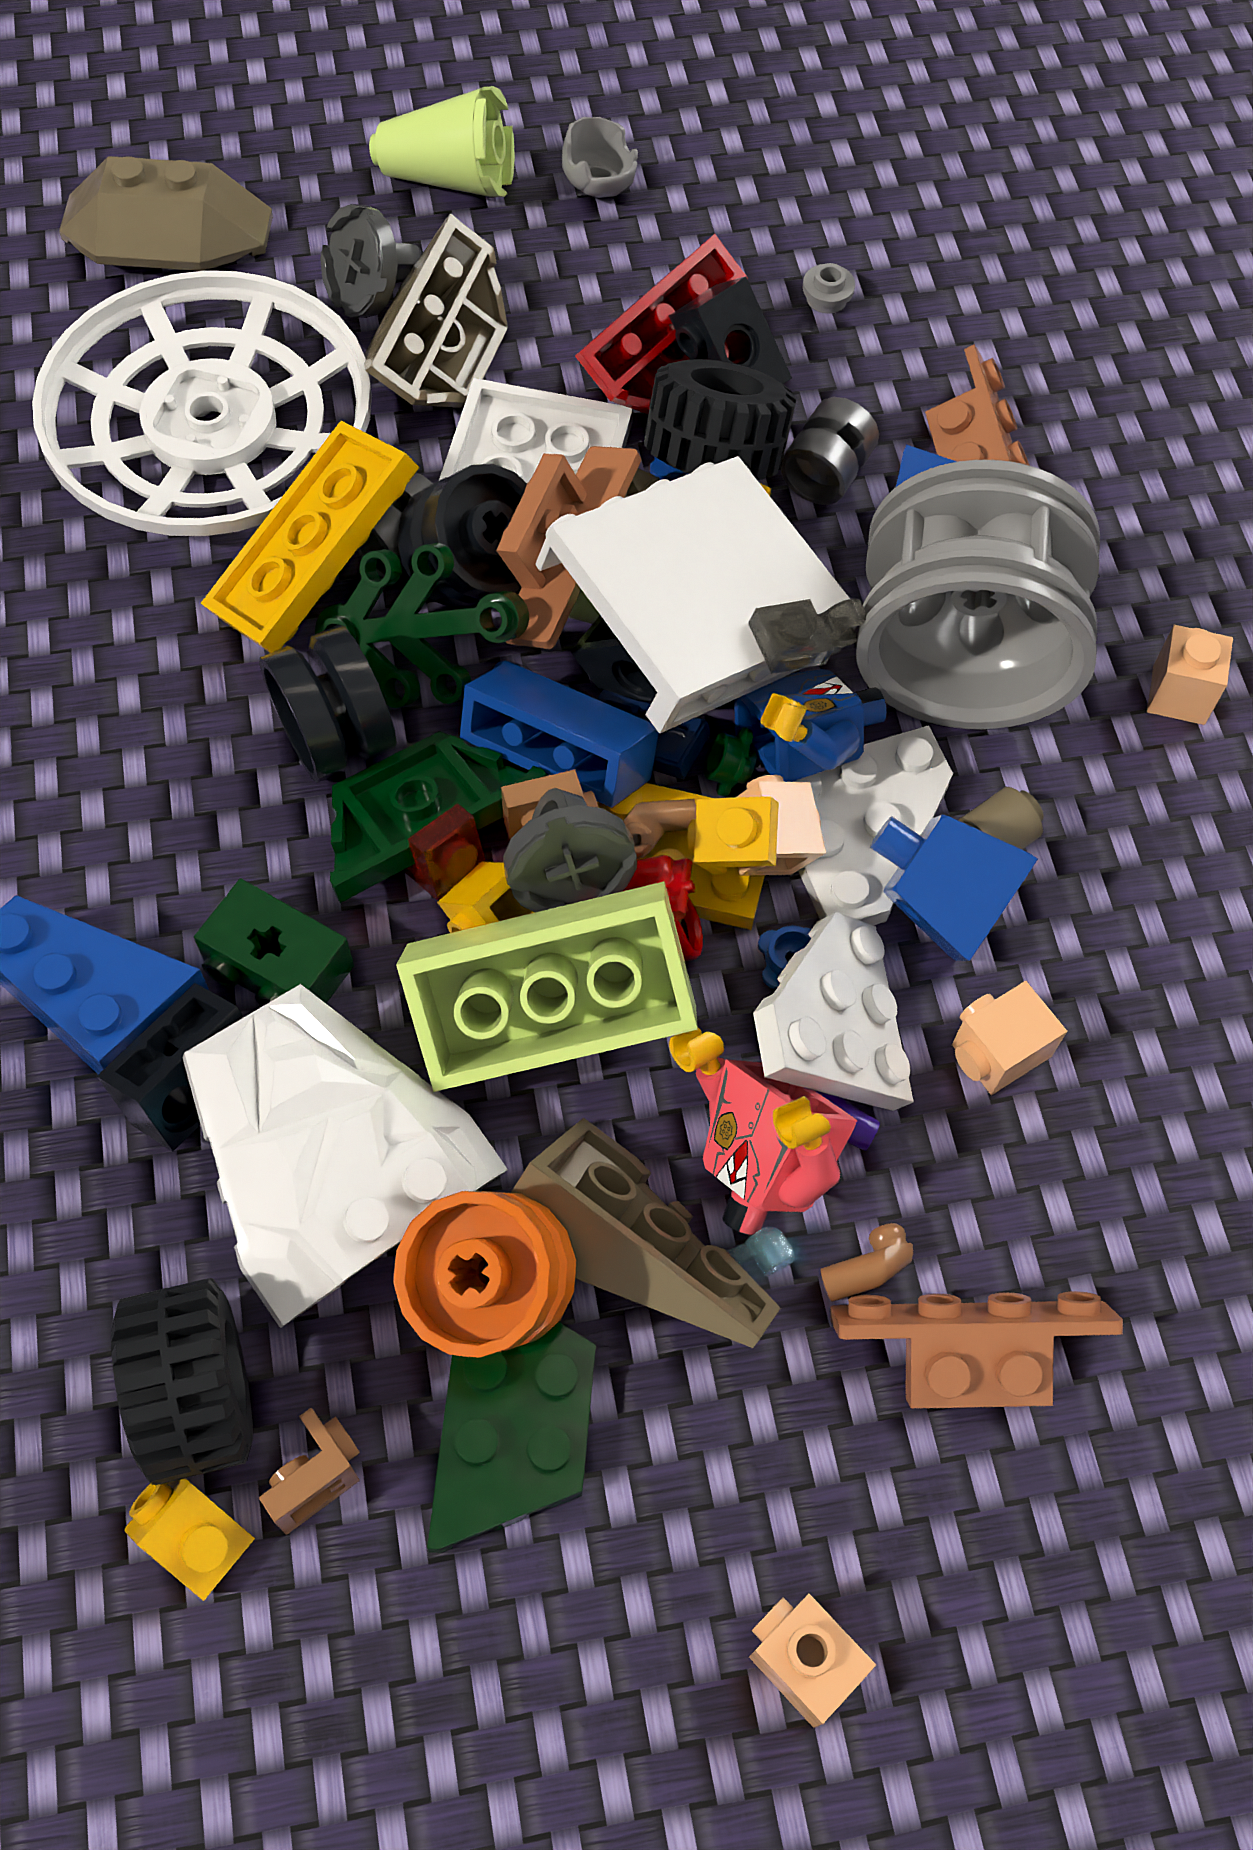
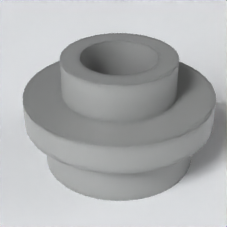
[803,263,855,314]

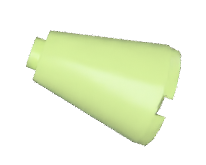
[369,86,515,198]

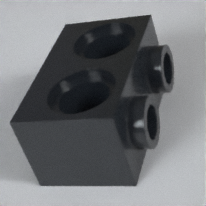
[97,983,244,1152]

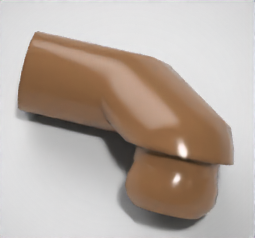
[623,799,696,859]
[821,1223,913,1302]

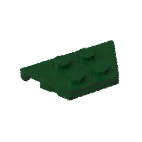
[330,731,547,903]
[427,1277,596,1553]

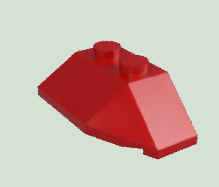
[575,234,748,414]

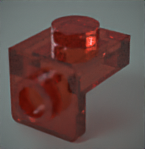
[404,803,486,901]

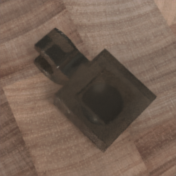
[748,599,867,674]

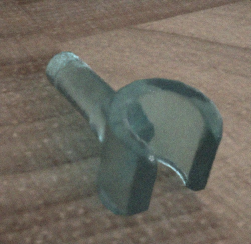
[726,1227,795,1276]

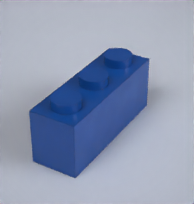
[460,661,659,808]

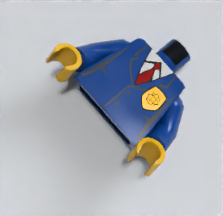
[734,669,887,782]

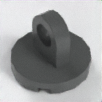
[320,204,421,318]
[503,788,637,913]

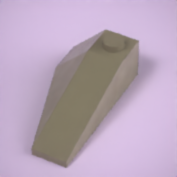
[511,1118,781,1348]

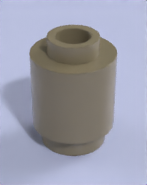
[958,787,1044,850]

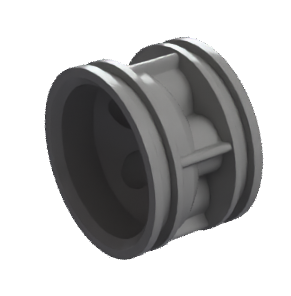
[856,460,1100,729]

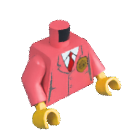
[669,1028,857,1235]

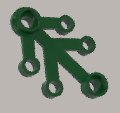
[315,543,529,708]

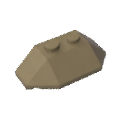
[59,156,273,271]
[364,214,508,408]

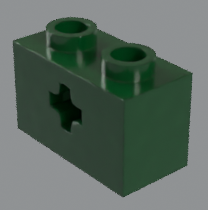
[194,878,354,1006]

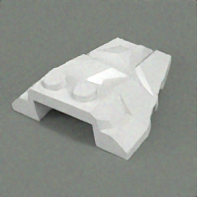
[182,984,508,1328]

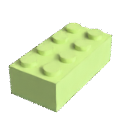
[396,881,698,1092]

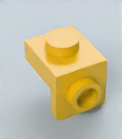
[687,796,779,874]
[124,1478,255,1601]

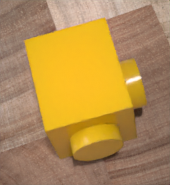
[437,862,535,933]

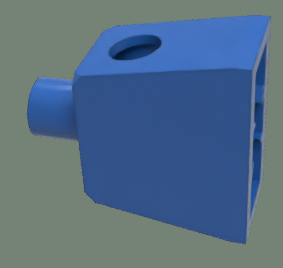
[870,814,1038,961]

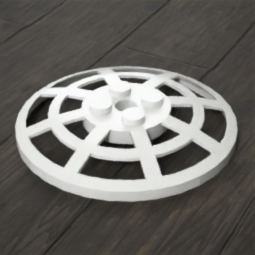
[32,271,372,536]

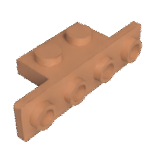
[925,344,1030,466]
[496,446,642,649]
[830,1291,1123,1408]

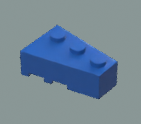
[0,895,209,1074]

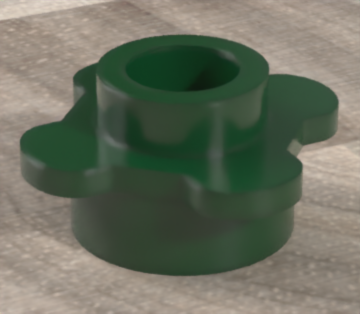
[704,727,757,797]

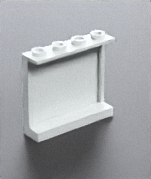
[535,456,861,734]

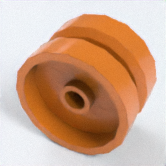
[393,1191,576,1358]

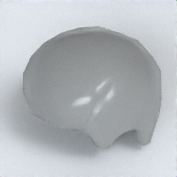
[562,117,638,198]

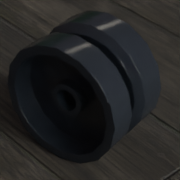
[397,464,527,609]
[259,624,397,783]

